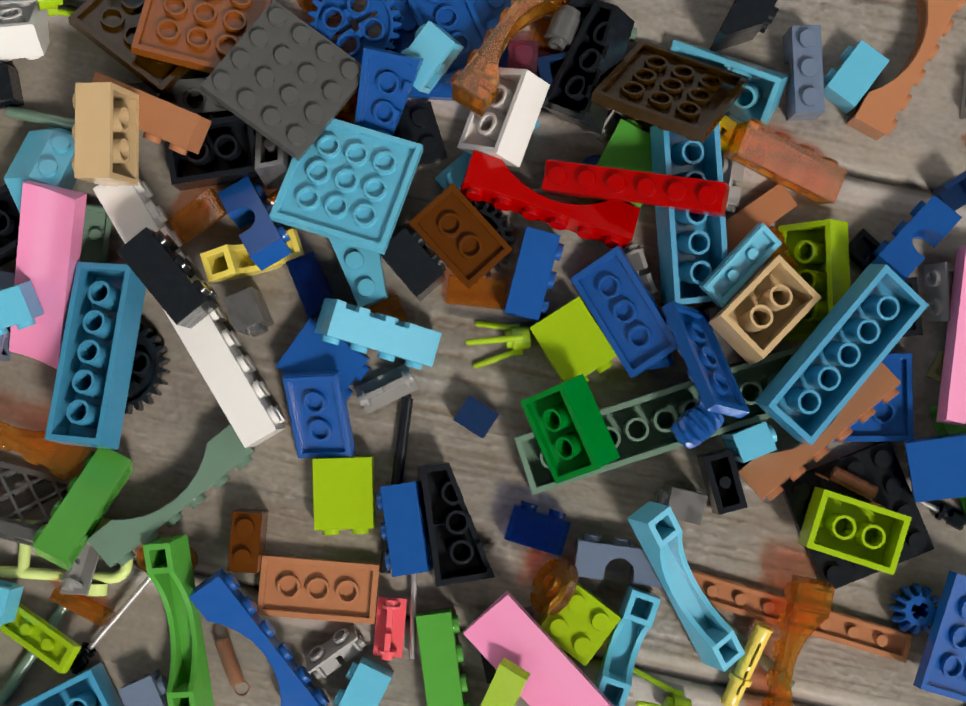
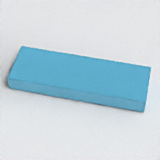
[699,222,782,307]

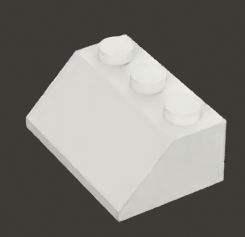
[0,0,50,62]
[457,66,550,167]

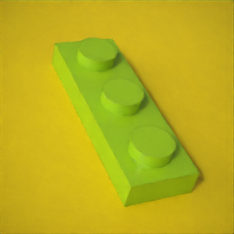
[0,603,82,674]

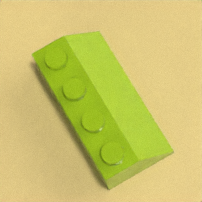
[778,219,850,341]

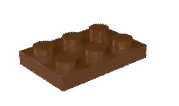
[408,183,513,290]

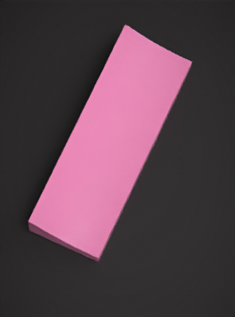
[9,180,87,369]
[936,244,966,427]
[463,590,614,706]

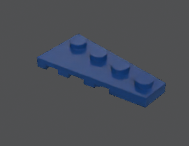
[355,46,424,136]

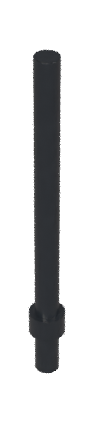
[379,397,413,574]

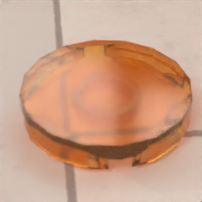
[530,557,578,616]

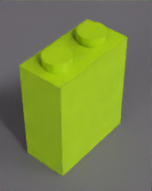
[529,297,617,382]
[312,456,376,535]

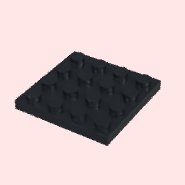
[781,441,935,593]

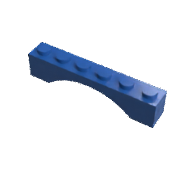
[189,568,329,706]

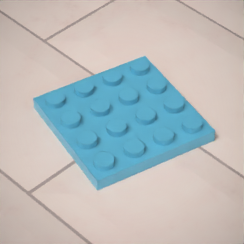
[269,119,423,255]

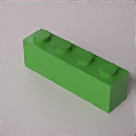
[33,448,134,571]
[416,607,470,706]

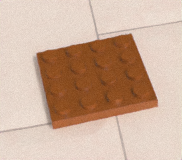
[131,0,272,73]

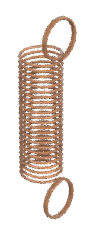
[815,466,885,508]
[213,624,250,696]

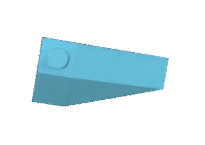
[670,40,790,135]

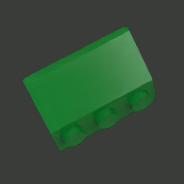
[520,374,620,484]

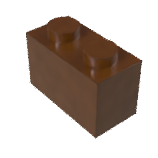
[227,508,269,573]

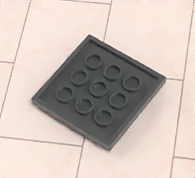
[201,0,362,161]

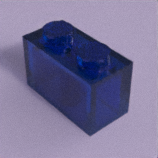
[286,251,336,319]
[503,500,571,557]

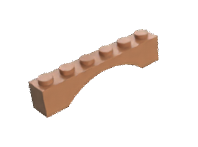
[846,0,966,141]
[738,362,901,501]

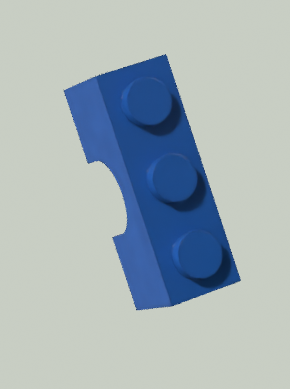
[217,176,292,271]
[872,195,962,281]

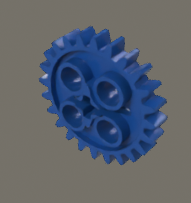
[308,0,403,64]

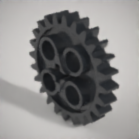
[125,323,171,414]

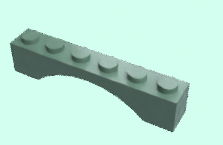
[87,424,256,567]

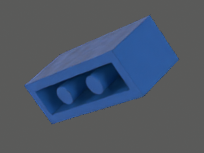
[504,226,564,322]
[377,481,432,577]

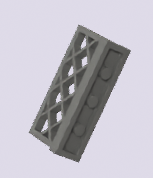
[0,461,71,547]

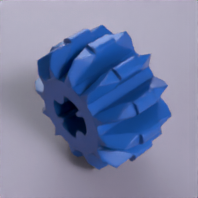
[671,402,725,449]
[888,583,940,635]

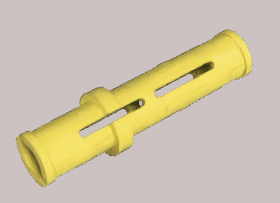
[720,621,773,706]

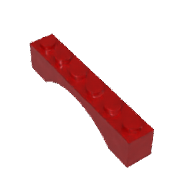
[460,150,640,249]
[542,159,730,217]

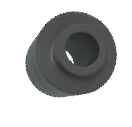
[544,5,581,52]

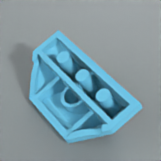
[4,127,77,213]

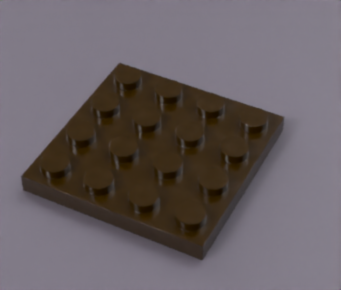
[68,0,191,96]
[591,40,749,143]

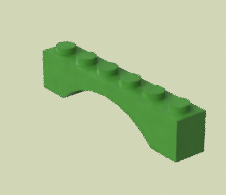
[142,534,214,706]

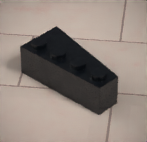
[542,0,635,135]
[417,462,495,587]

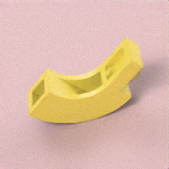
[200,228,305,282]

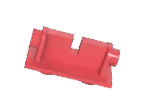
[373,596,407,660]

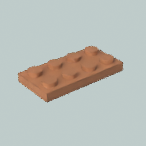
[257,554,380,624]

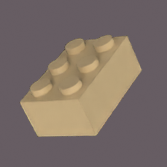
[72,82,139,186]
[708,255,822,365]

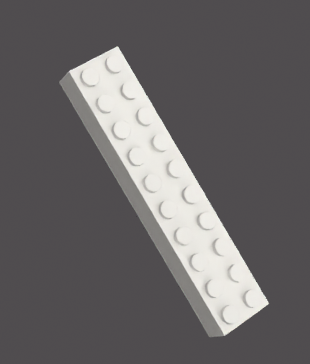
[93,178,286,448]

